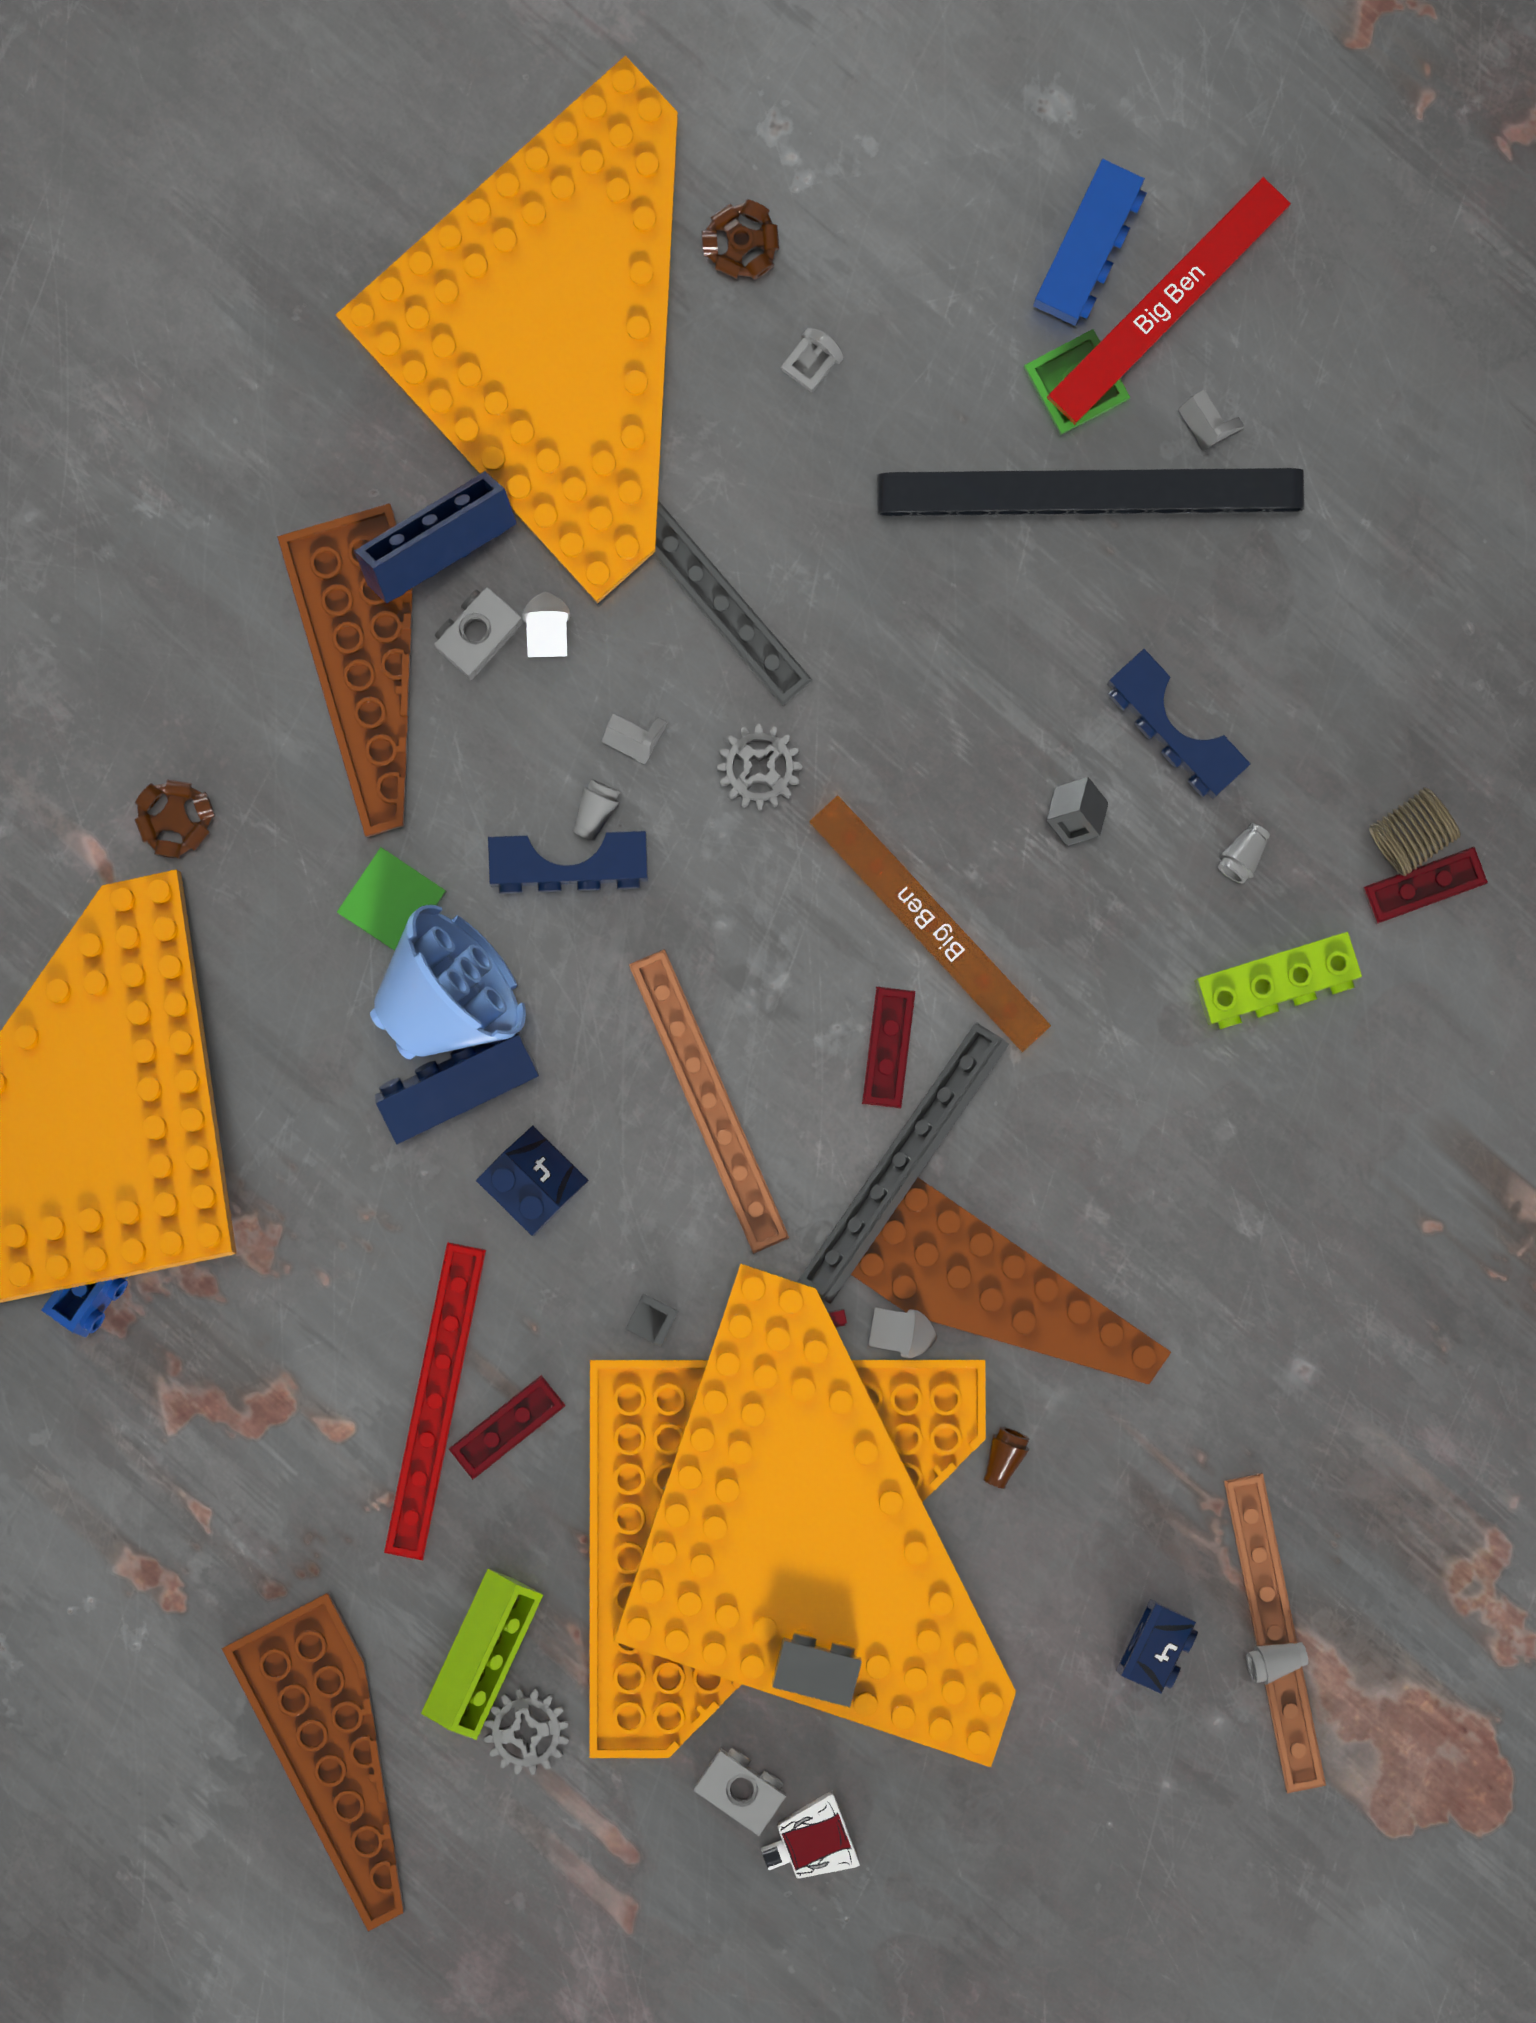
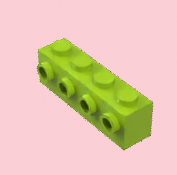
[1194,932,1362,1030]
[421,1569,543,1740]

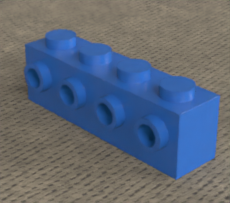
[1033,158,1147,326]
[41,1277,128,1337]

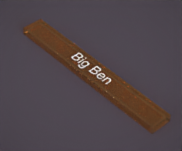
[809,795,1051,1052]

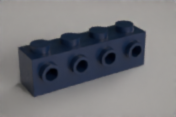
[354,471,517,604]
[375,1032,539,1145]

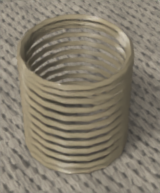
[1369,787,1461,876]

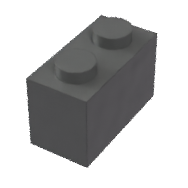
[771,1633,862,1707]

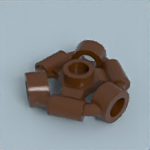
[701,199,779,280]
[134,779,215,859]

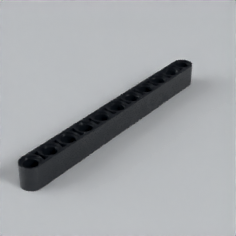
[877,468,1304,516]

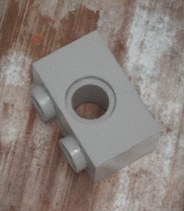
[434,587,523,680]
[693,1747,786,1836]

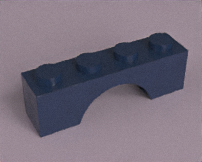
[1107,649,1251,799]
[488,831,648,894]

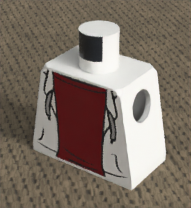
[761,1791,860,1879]

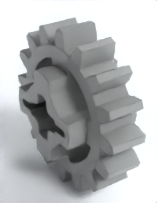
[717,724,802,810]
[483,1688,569,1775]

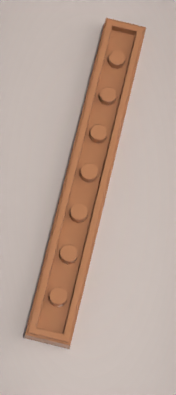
[629,949,789,1254]
[1223,1473,1326,1793]

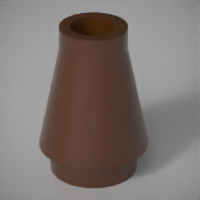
[983,1427,1030,1489]

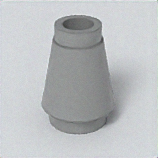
[573,779,620,841]
[1218,823,1270,884]
[1246,1642,1308,1685]

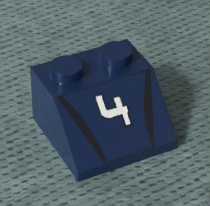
[475,1125,589,1237]
[1116,1599,1198,1694]

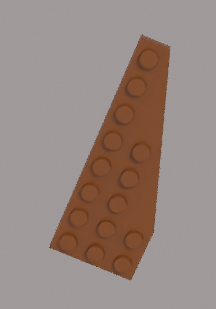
[277,503,413,838]
[851,1177,1171,1385]
[222,1592,404,1932]

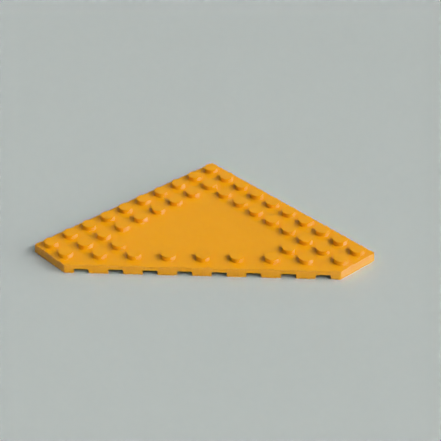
[336,55,678,604]
[0,869,237,1303]
[614,1263,1016,1767]
[589,1360,986,1758]

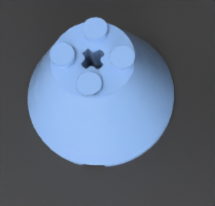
[370,905,526,1060]

